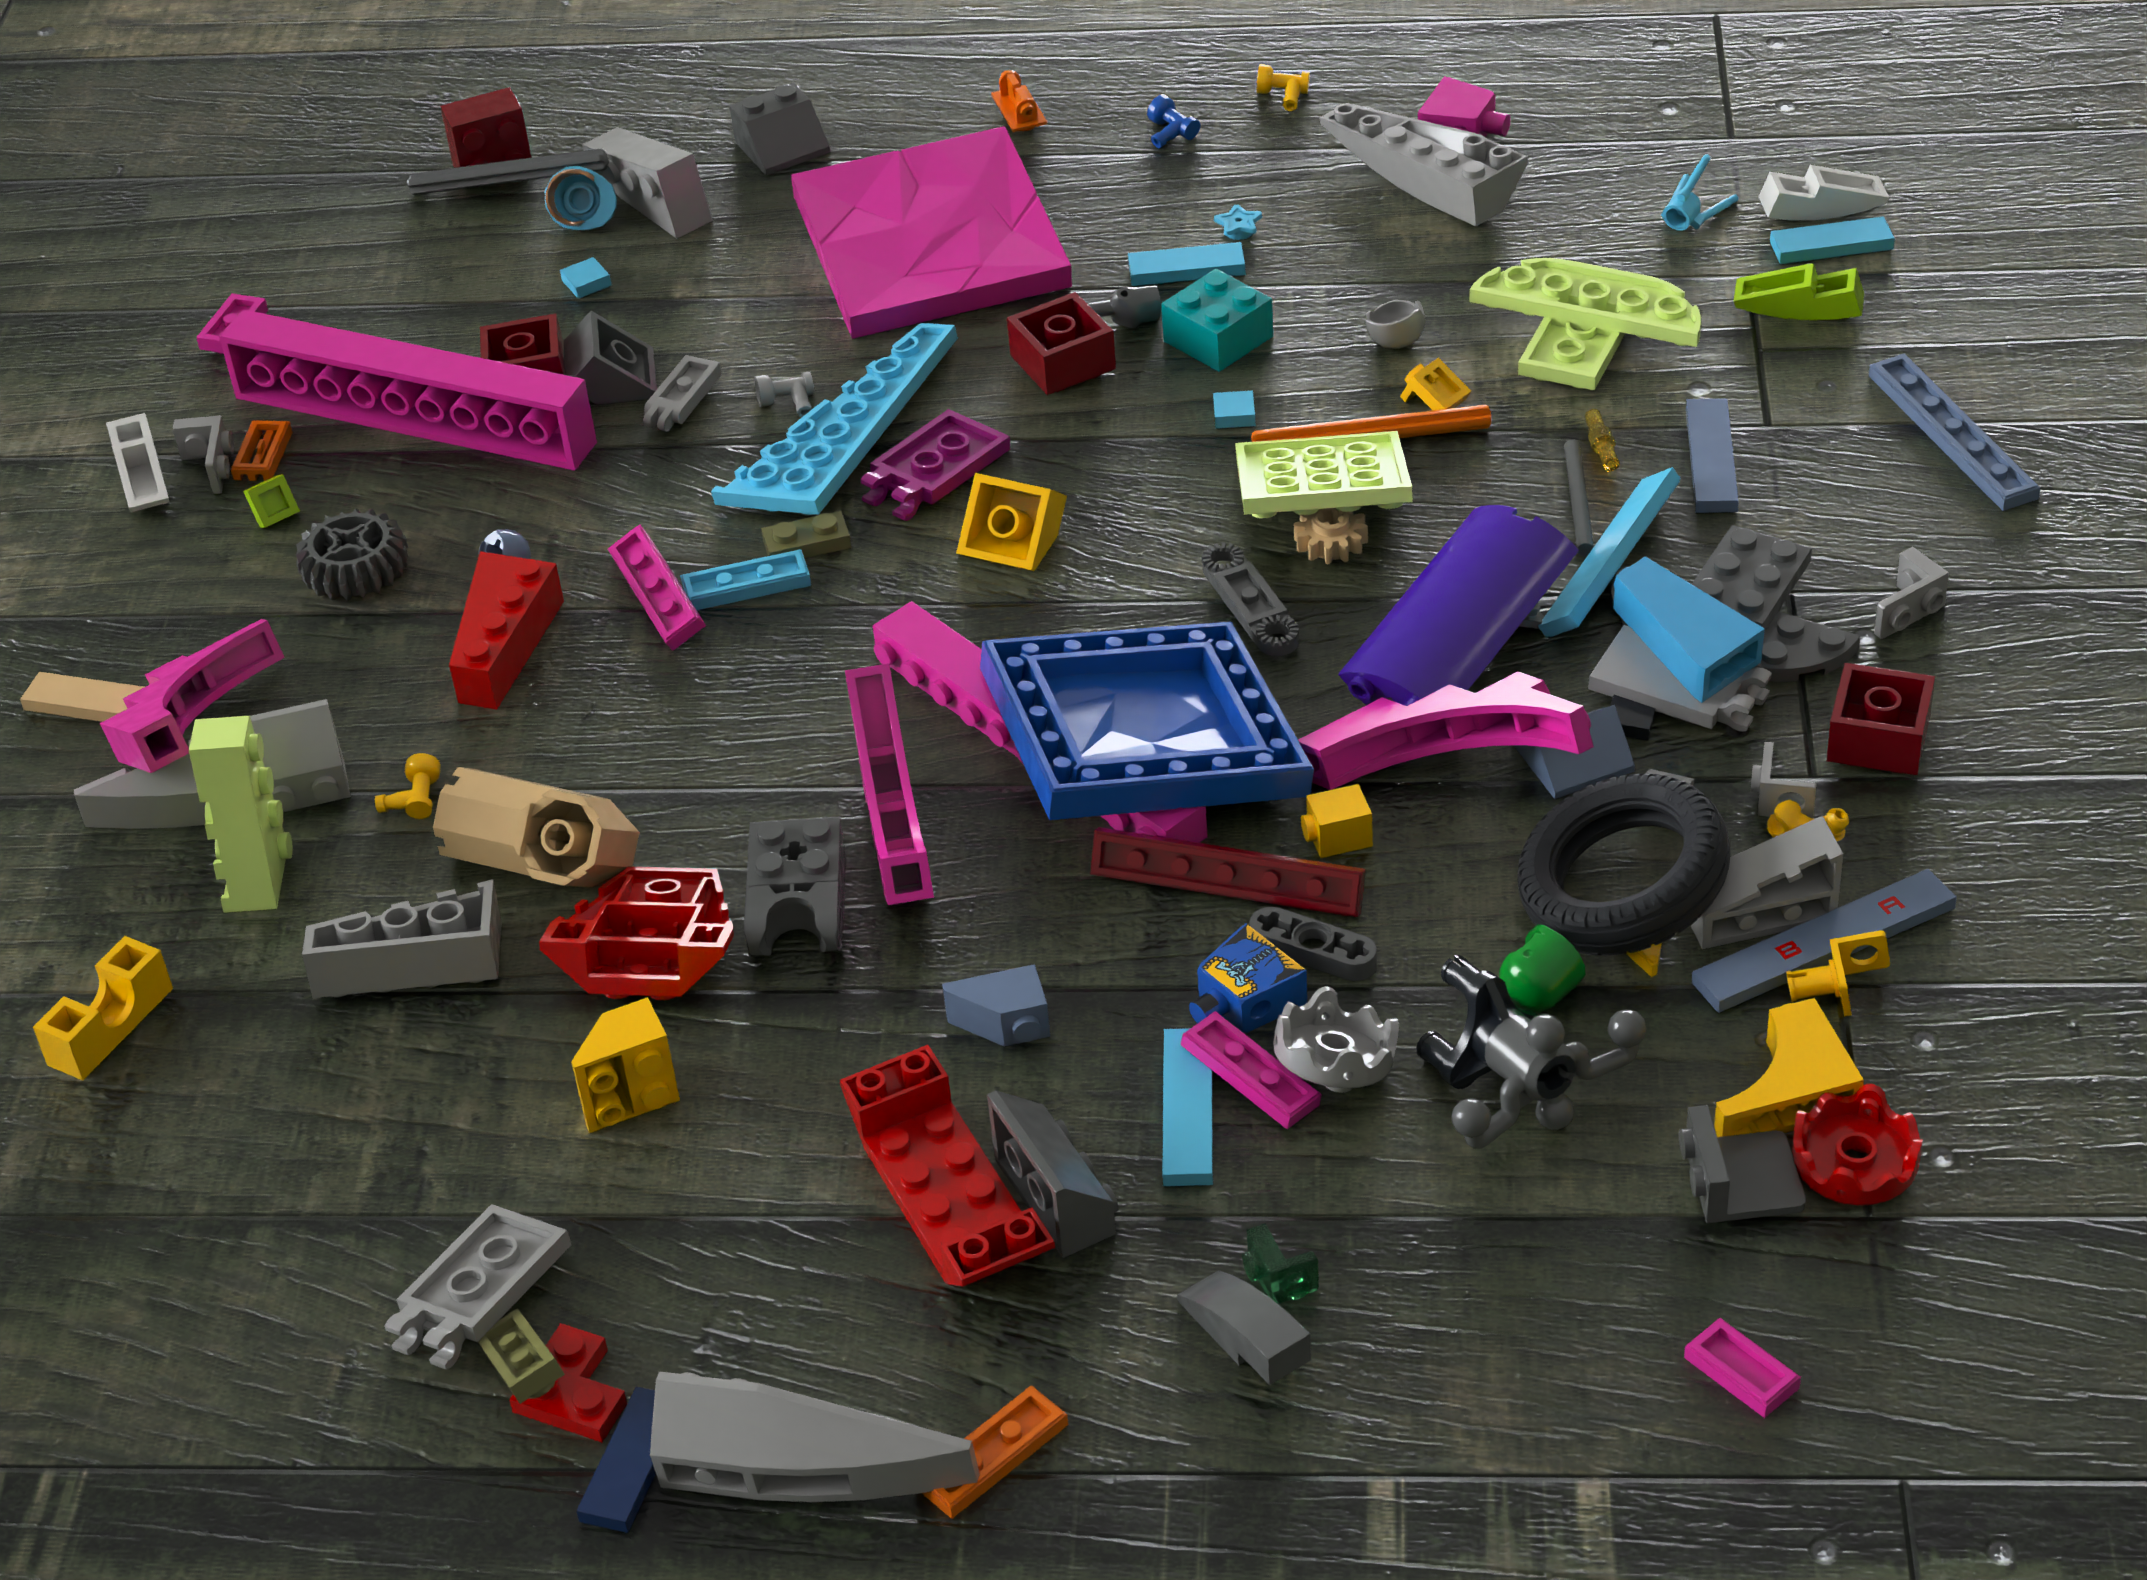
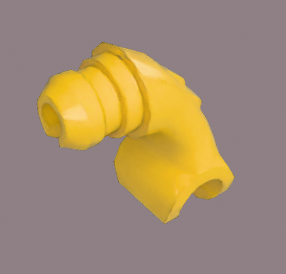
[1767,800,1849,841]

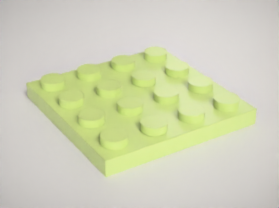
[1235,431,1413,518]

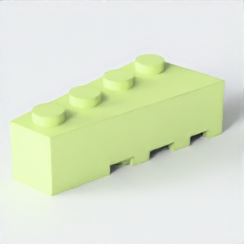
[189,716,293,913]

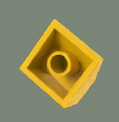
[956,473,1067,571]

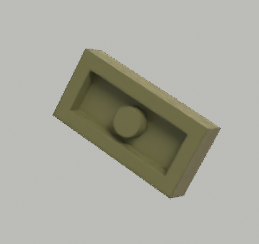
[761,511,851,558]

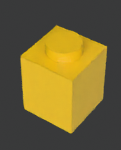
[1301,784,1373,858]

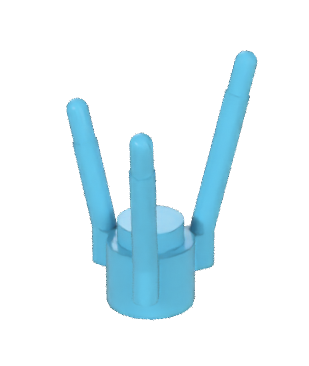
[1661,154,1739,231]

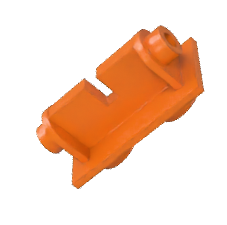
[991,70,1047,132]

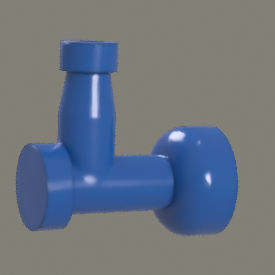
[1147,94,1200,149]

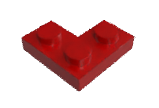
[509,1323,628,1443]

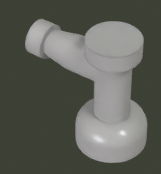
[754,371,814,418]

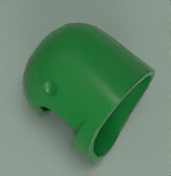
[1499,925,1586,1013]

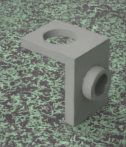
[1751,742,1816,818]

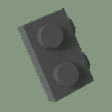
[1679,1105,1806,1223]

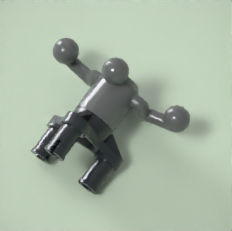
[1416,955,1647,1149]

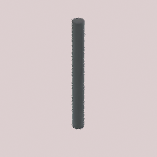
[1564,439,1594,556]

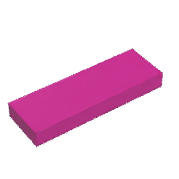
[1181,1011,1322,1129]

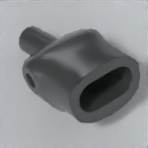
[1087,285,1161,329]

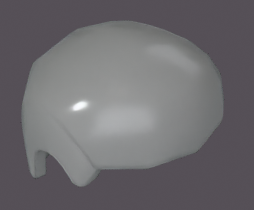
[1365,300,1425,349]

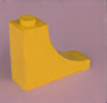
[1714,998,1864,1137]

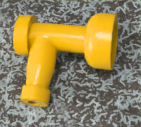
[1257,64,1310,111]
[375,753,441,819]

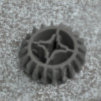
[296,508,408,601]

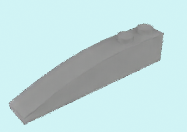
[74,699,351,829]

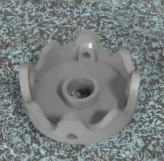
[1273,986,1399,1093]

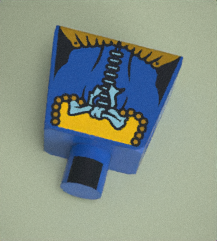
[1189,923,1308,1033]

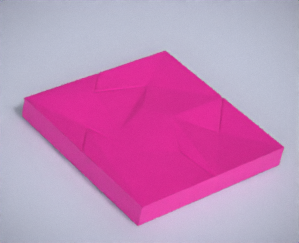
[791,126,1072,339]

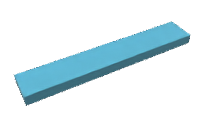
[1538,467,1681,638]

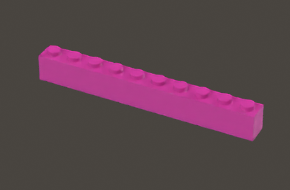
[873,601,1207,843]

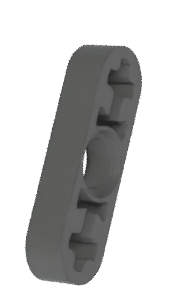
[1250,907,1377,981]

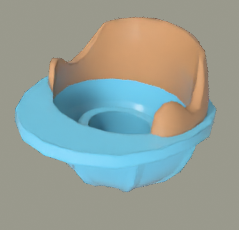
[545,166,617,230]

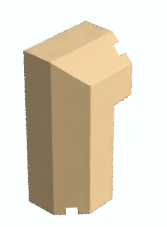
[433,767,640,887]

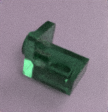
[1242,1224,1319,1304]

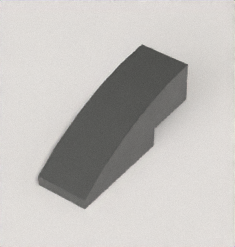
[1177,1270,1311,1385]

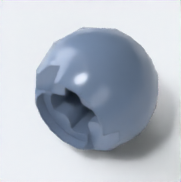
[479,529,531,559]

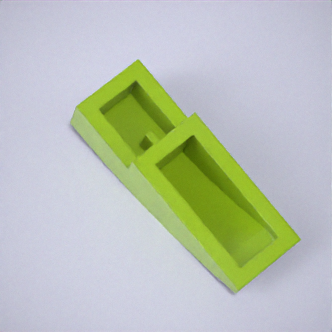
[1734,263,1864,320]

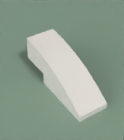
[1759,165,1889,221]
[106,413,170,512]

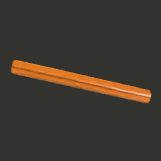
[1251,405,1492,442]

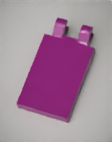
[861,409,1010,521]

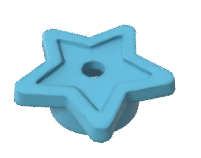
[1214,205,1262,240]

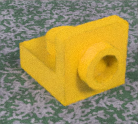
[1400,358,1471,410]

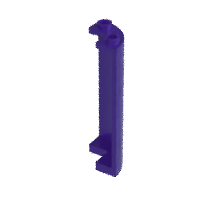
[1338,505,1579,706]

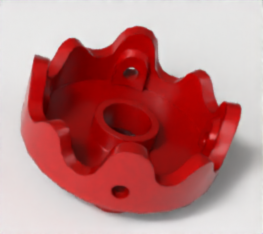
[1792,1084,1923,1206]

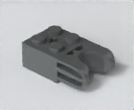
[744,816,846,957]

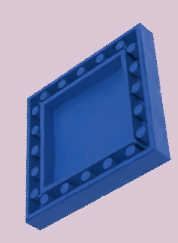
[980,621,1314,820]

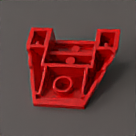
[539,866,734,1000]

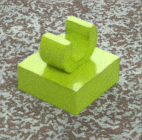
[243,474,300,528]

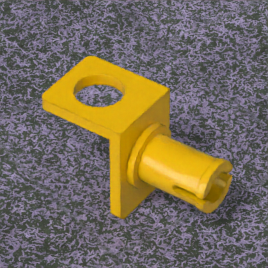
[1786,930,1890,1017]

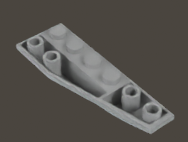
[1320,103,1528,227]
[650,1371,980,1502]

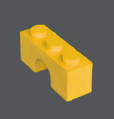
[33,936,173,1081]

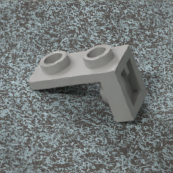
[173,415,234,494]
[1874,547,1949,639]

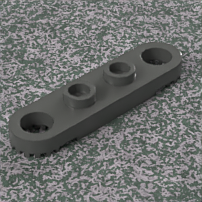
[1202,542,1299,656]

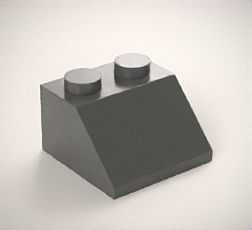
[730,83,831,175]
[563,311,657,405]

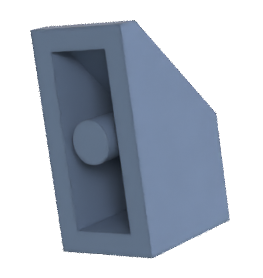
[942,964,1051,1046]

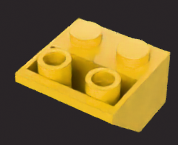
[571,997,680,1133]

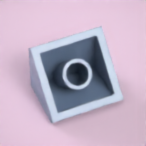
[1513,705,1635,799]

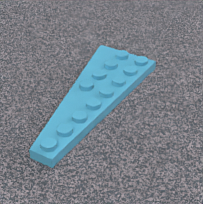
[711,323,958,515]

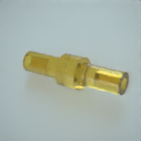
[1584,409,1620,471]

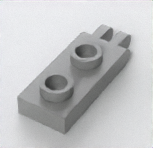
[643,355,722,432]

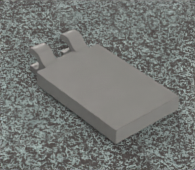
[1588,625,1772,731]
[384,1204,572,1369]

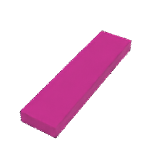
[608,524,706,651]

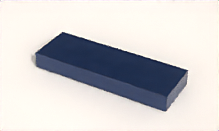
[576,1386,656,1533]

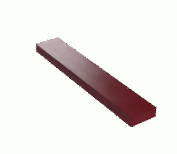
[1090,827,1366,917]

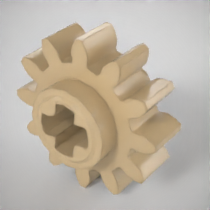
[1294,508,1368,564]

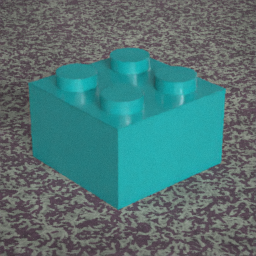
[1161,269,1273,372]

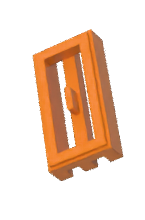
[231,420,293,481]

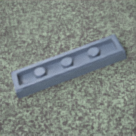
[1686,398,1738,513]

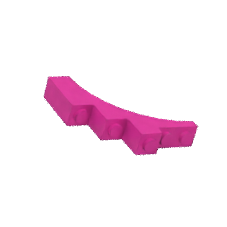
[100,619,285,773]
[845,663,934,905]
[1298,672,1594,790]

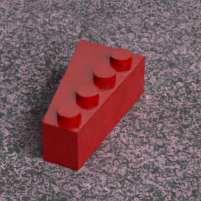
[449,551,564,710]

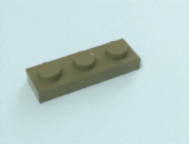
[478,1308,565,1404]

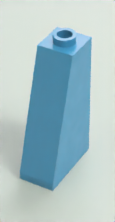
[1613,556,1765,703]

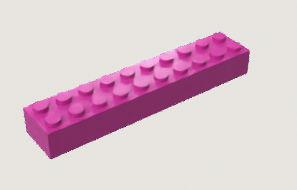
[219,309,597,471]

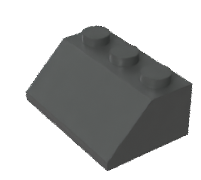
[987,1090,1119,1258]

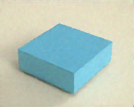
[560,257,612,298]
[1213,390,1256,429]

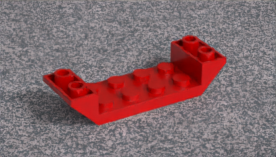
[840,1045,1055,1287]

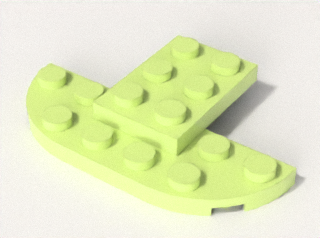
[1469,258,1701,390]

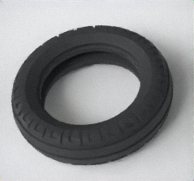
[1518,774,1730,956]

